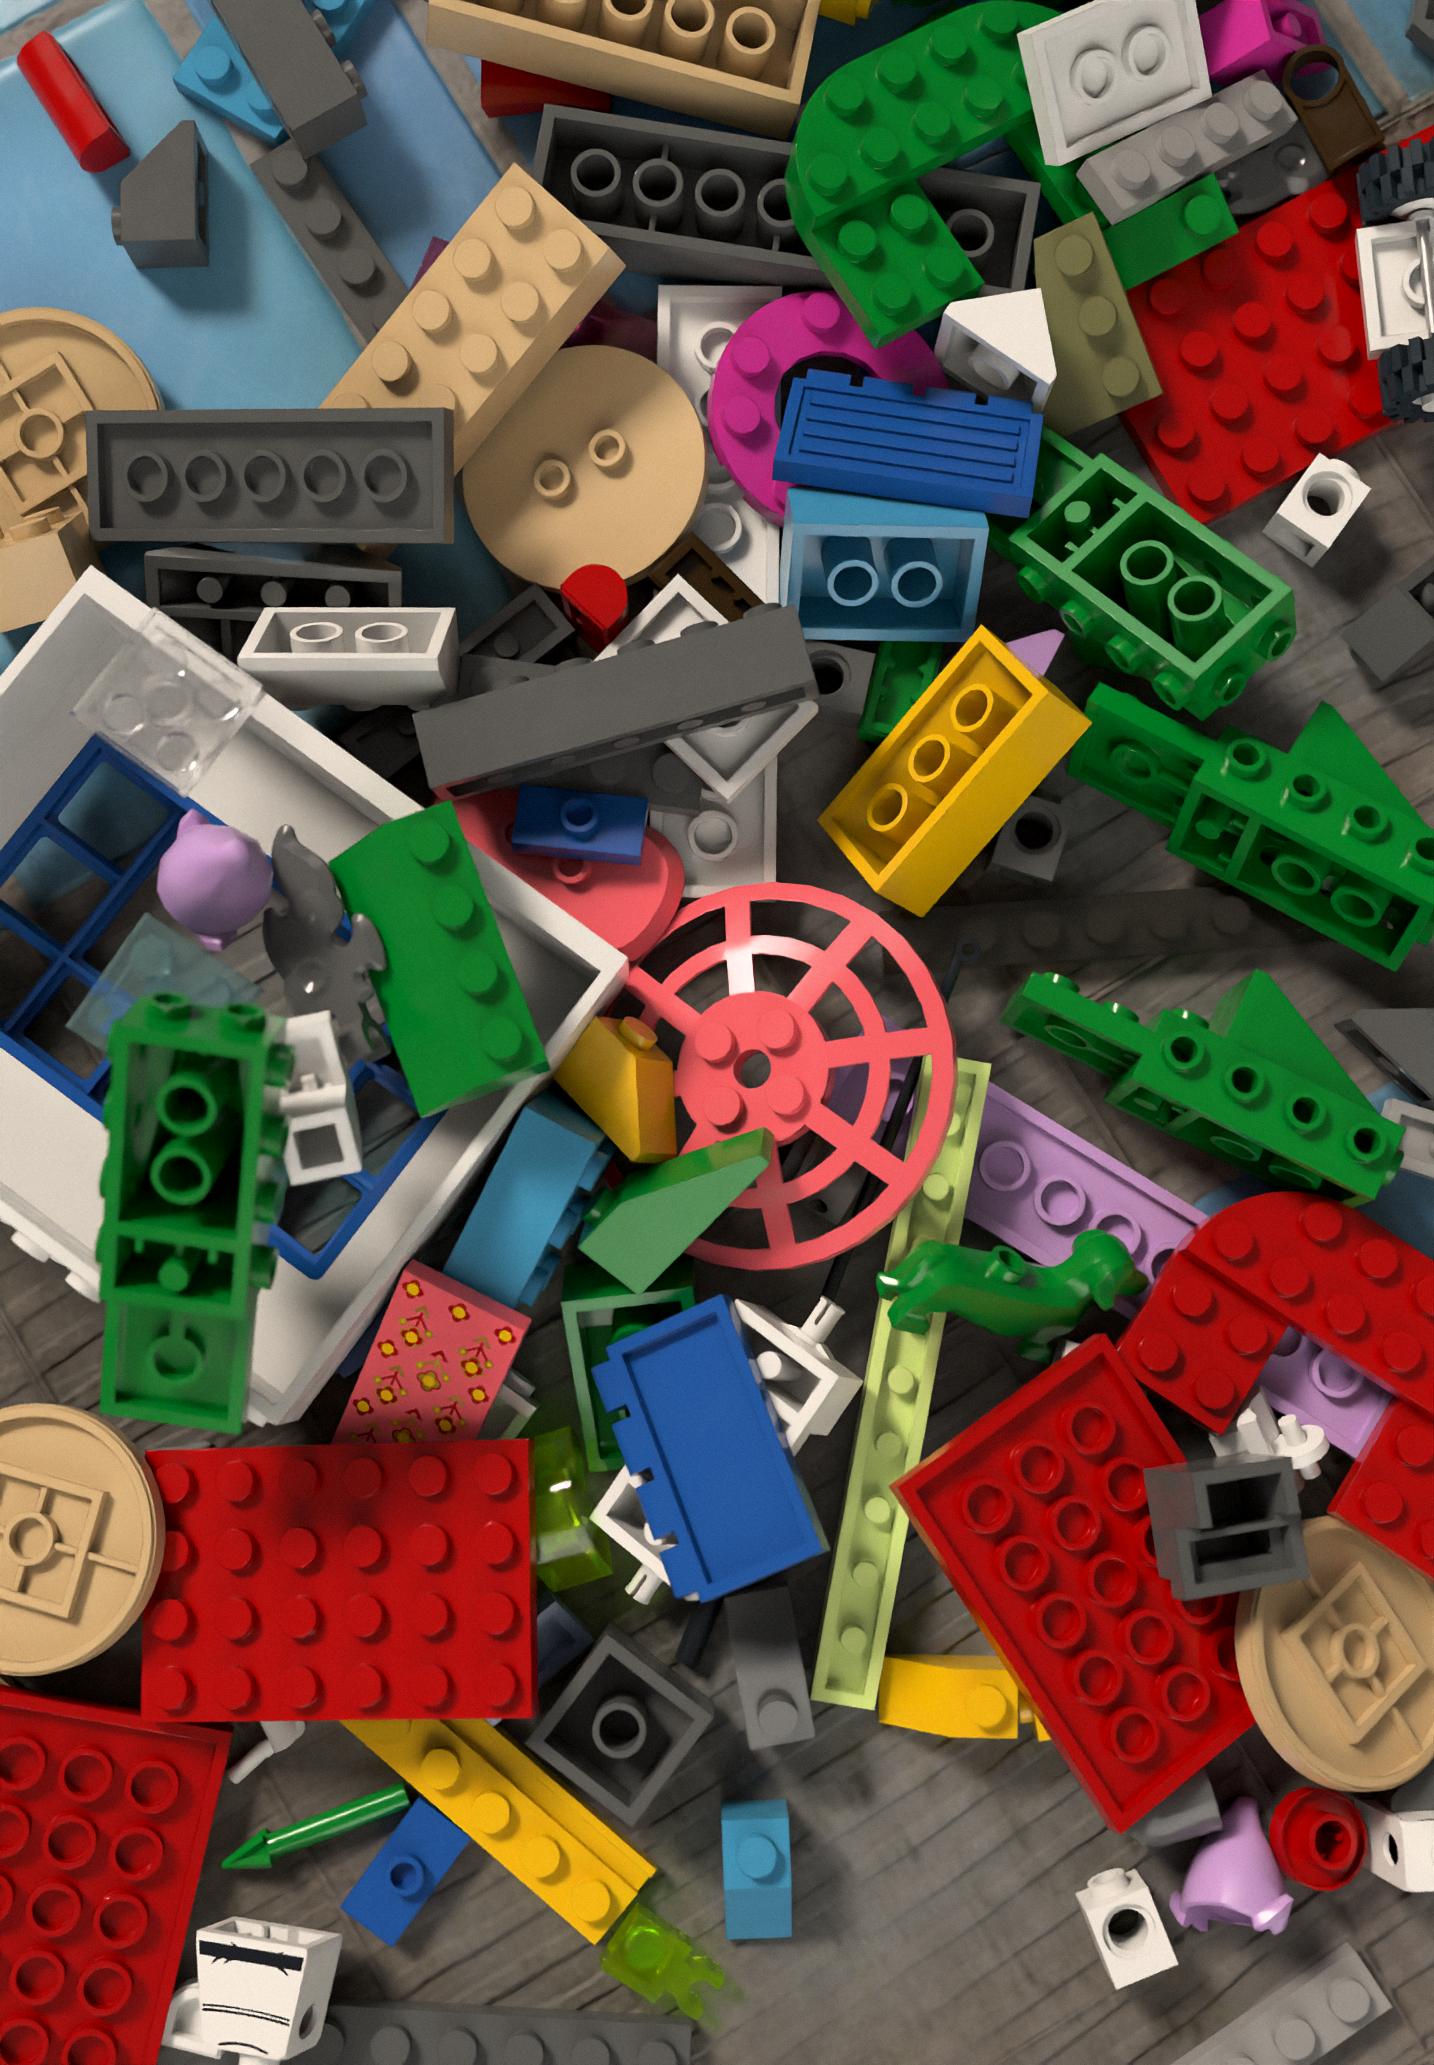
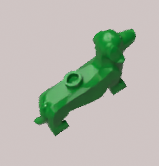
[875,1229,1149,1363]

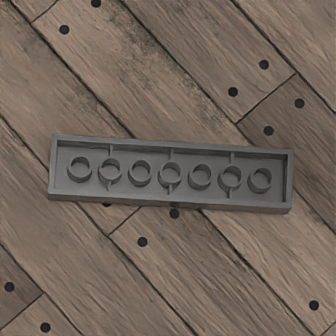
[531,104,1041,322]

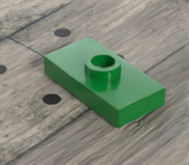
[857,641,946,744]

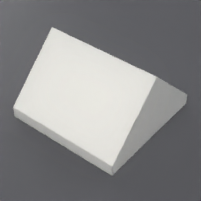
[933,288,1057,414]

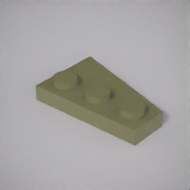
[1034,211,1165,438]

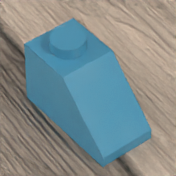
[721,1799,792,1939]

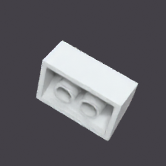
[237,607,461,711]

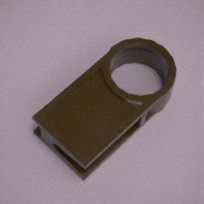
[1282,44,1386,181]

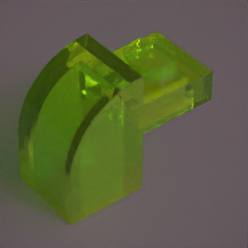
[530,1425,614,1593]

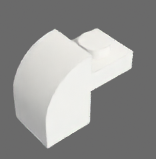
[279,1010,362,1186]

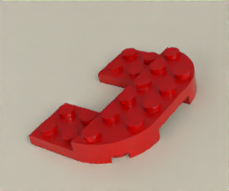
[1114,1191,1434,1584]

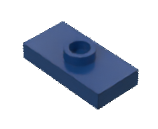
[511,785,649,866]
[340,1794,471,1948]

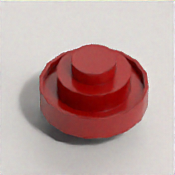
[1269,1786,1367,1891]

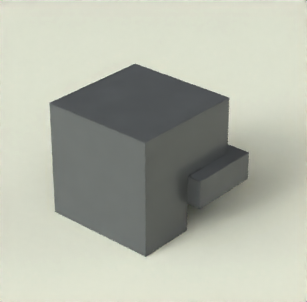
[1143,1453,1310,1601]

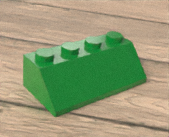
[328,800,551,1118]

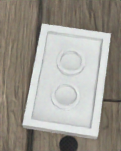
[1017,0,1212,166]
[593,574,818,804]

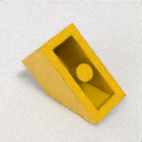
[553,1016,677,1164]
[878,1654,1018,1739]

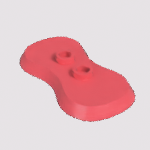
[428,789,685,962]

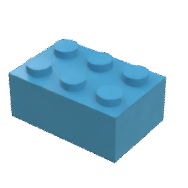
[779,487,989,642]
[442,1086,618,1311]

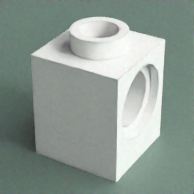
[1262,453,1371,567]
[1075,1868,1178,1990]

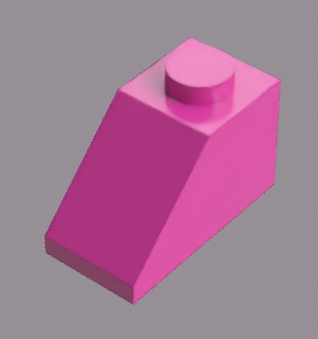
[1198,0,1332,87]

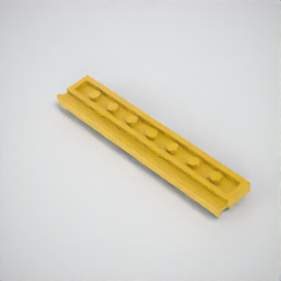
[338,1719,657,1945]

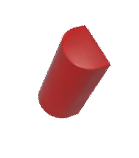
[17,30,131,173]
[560,564,631,654]

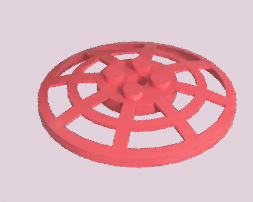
[601,882,958,1271]

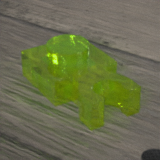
[599,1903,726,2021]

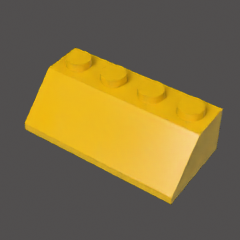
[817,624,1093,918]

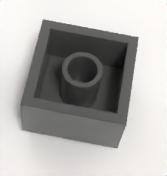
[525,1621,714,1828]

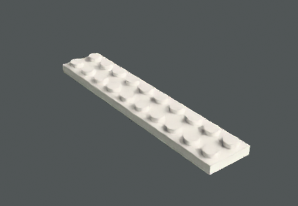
[650,285,782,903]

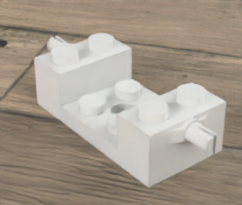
[589,1296,864,1605]

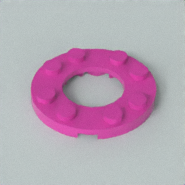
[707,290,949,528]

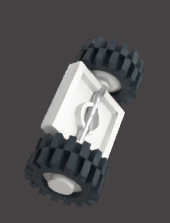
[1355,136,1434,423]

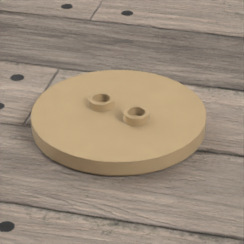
[0,307,166,552]
[462,345,709,594]
[0,1403,166,1676]
[1235,1515,1434,1792]

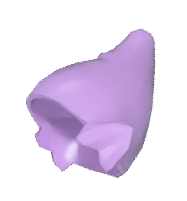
[157,808,273,952]
[1169,1796,1294,1935]

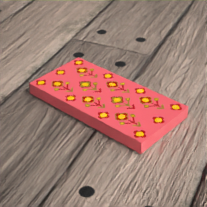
[330,1259,532,1445]

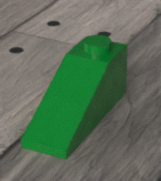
[1028,173,1239,291]
[578,1126,774,1296]

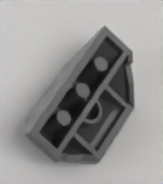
[144,543,403,674]

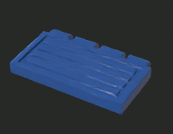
[772,369,1044,518]
[591,1294,830,1603]

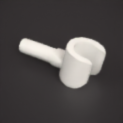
[227,1721,305,1784]

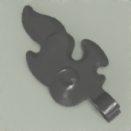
[1160,97,1370,215]
[262,824,391,1064]

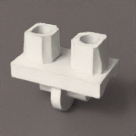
[1208,1386,1330,1519]

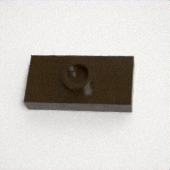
[647,531,765,622]

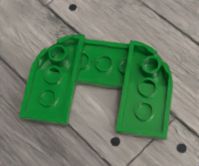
[785,0,1147,350]

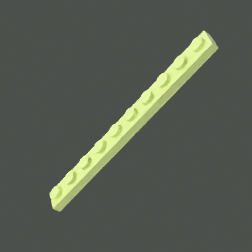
[808,1055,991,1710]

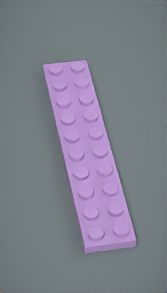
[827,1016,1393,1460]

